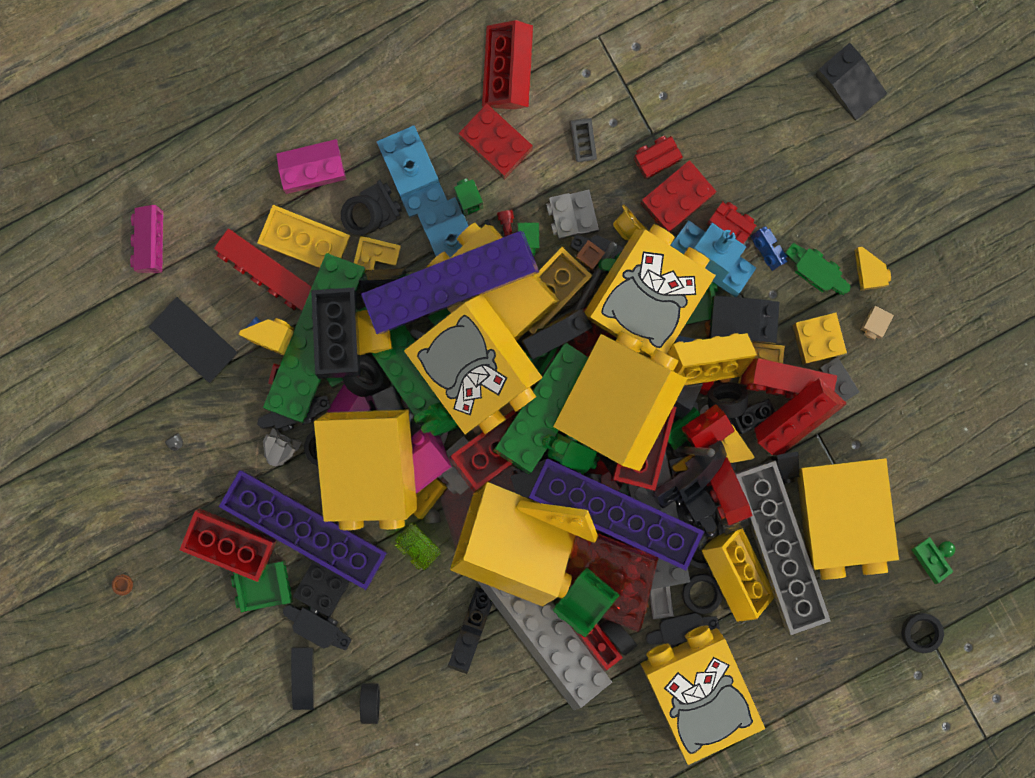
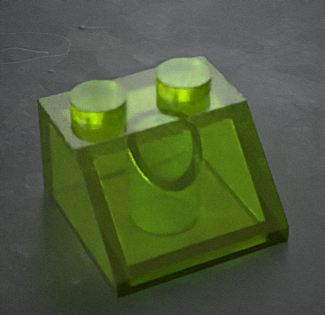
[395,522,443,570]

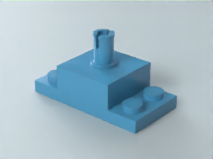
[376,125,447,218]
[417,197,469,257]
[670,220,756,297]

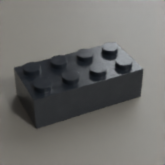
[311,287,361,379]

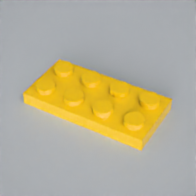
[257,205,351,268]

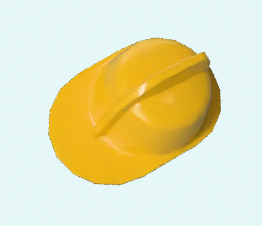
[613,205,649,241]

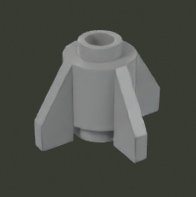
[263,428,302,467]

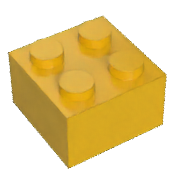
[792,313,847,365]

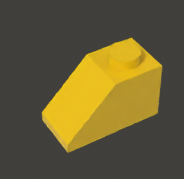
[854,247,891,291]

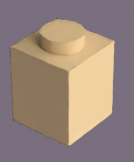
[860,306,894,340]

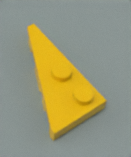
[671,424,755,472]
[517,500,598,543]

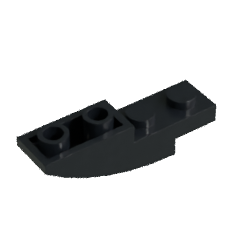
[728,398,775,435]
[653,440,727,509]
[447,587,493,674]

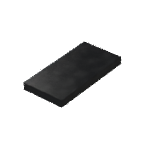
[149,297,238,384]

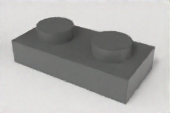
[819,357,859,401]

